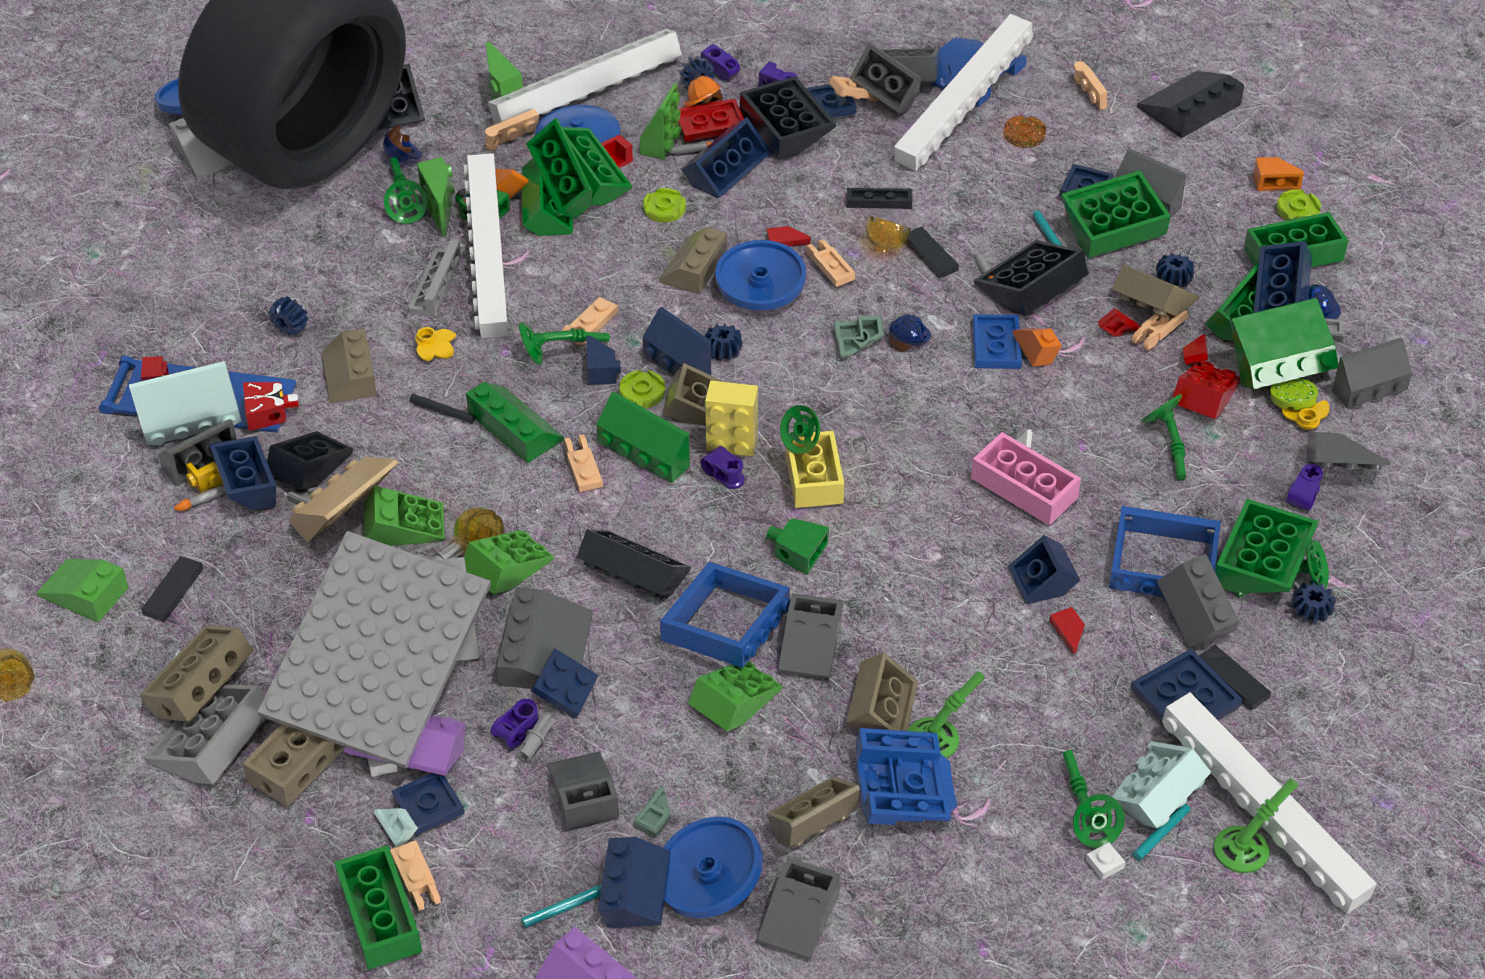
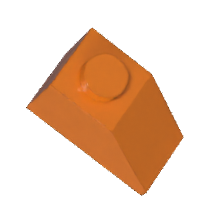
[1253,157,1304,191]
[1012,328,1062,367]

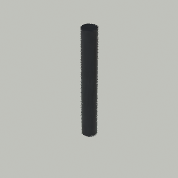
[410,393,476,424]

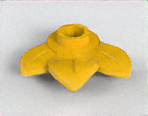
[415,327,456,361]
[1282,400,1329,430]

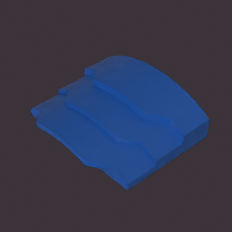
[931,38,1027,107]
[856,728,958,825]

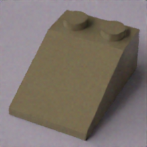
[663,363,724,426]

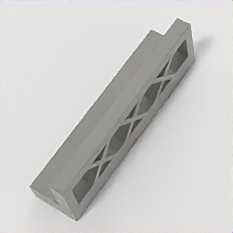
[408,239,461,317]

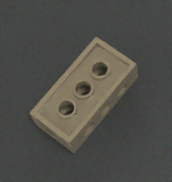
[140,625,254,722]
[242,724,345,807]

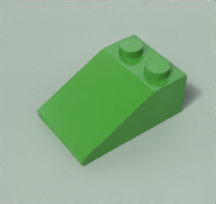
[486,41,523,101]
[417,157,455,237]
[36,559,129,622]

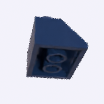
[642,307,711,375]
[209,436,276,510]
[598,837,671,928]

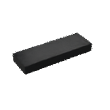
[847,188,912,209]
[903,226,959,278]
[141,556,203,622]
[1199,645,1271,711]

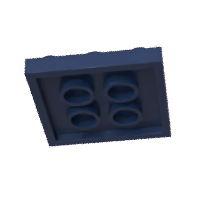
[1130,648,1243,721]

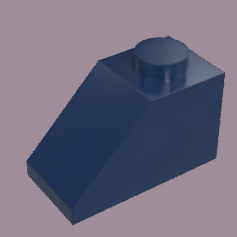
[586,336,621,385]

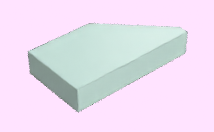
[374,808,418,847]

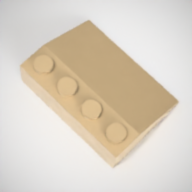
[288,457,399,543]

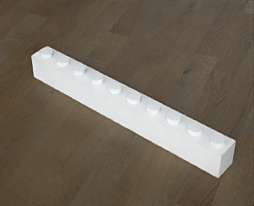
[894,14,1033,171]
[488,29,682,125]
[464,153,508,339]
[1162,693,1377,914]

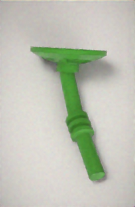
[908,671,985,758]
[1214,778,1299,873]

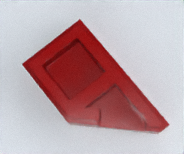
[766,226,811,247]
[1098,308,1141,337]
[1183,334,1208,365]
[1049,607,1085,654]

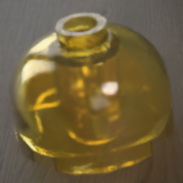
[865,215,911,253]
[453,507,504,552]
[0,648,35,701]

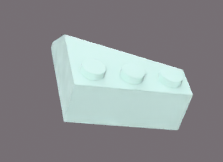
[1113,741,1211,828]

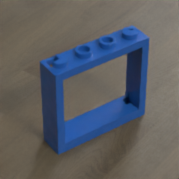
[1109,506,1221,597]
[660,562,791,668]

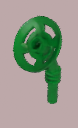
[384,157,428,224]
[518,322,610,365]
[1141,394,1186,481]
[780,405,820,454]
[1234,540,1329,598]
[1063,750,1125,848]

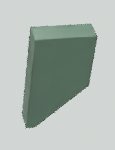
[633,786,671,838]

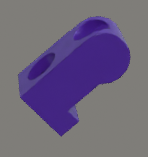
[700,43,740,81]
[758,61,798,87]

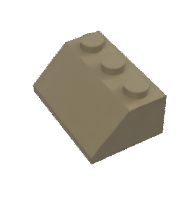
[659,227,727,294]
[1112,265,1199,317]
[322,328,377,404]
[846,652,918,732]
[766,776,860,847]

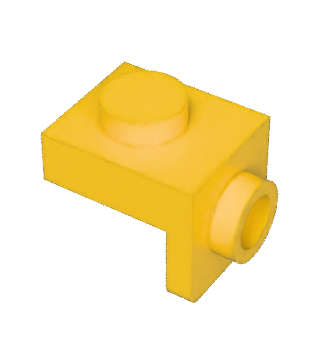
[186,462,222,493]

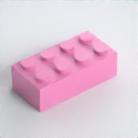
[971,432,1081,526]

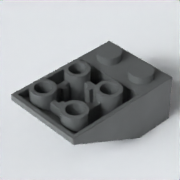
[1307,432,1390,469]
[778,593,843,679]
[548,751,619,829]
[757,857,840,960]

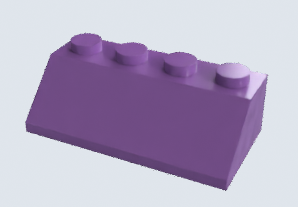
[344,715,466,776]
[536,926,638,979]

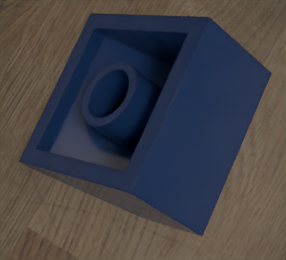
[1008,535,1081,604]

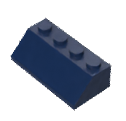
[681,118,771,199]
[1254,241,1312,313]

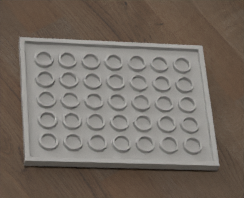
[258,531,491,769]

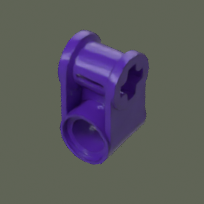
[700,446,745,489]
[1286,464,1323,511]
[490,698,539,750]

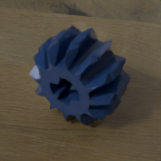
[679,56,715,90]
[1156,252,1194,287]
[268,296,309,336]
[705,323,743,361]
[1291,580,1336,625]

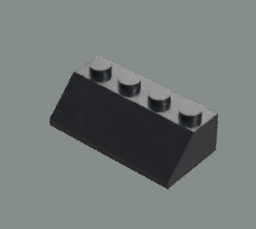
[576,529,691,598]

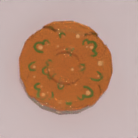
[1004,115,1046,148]

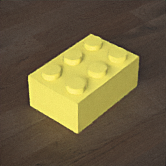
[705,380,758,457]
[785,431,844,508]

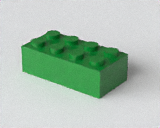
[1243,212,1349,267]
[334,845,422,970]

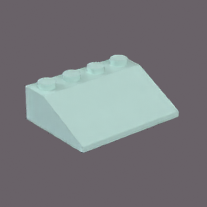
[129,361,242,446]

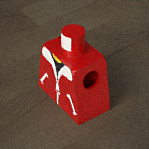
[243,382,299,431]

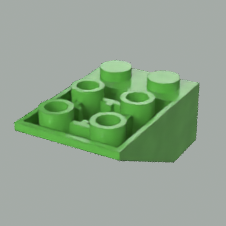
[639,83,681,160]
[363,485,445,546]
[464,530,554,594]
[688,661,783,731]

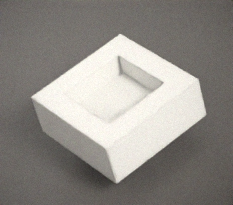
[1086,843,1125,880]

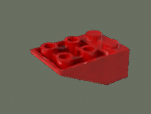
[1172,361,1241,419]

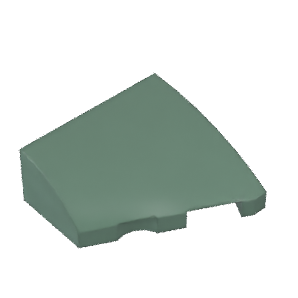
[833,315,884,359]

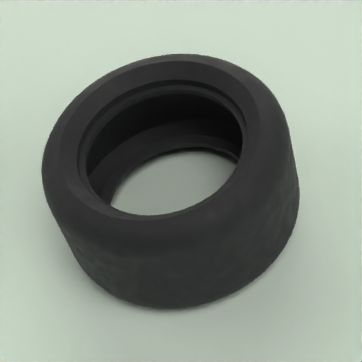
[178,0,406,189]

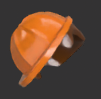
[683,76,723,107]

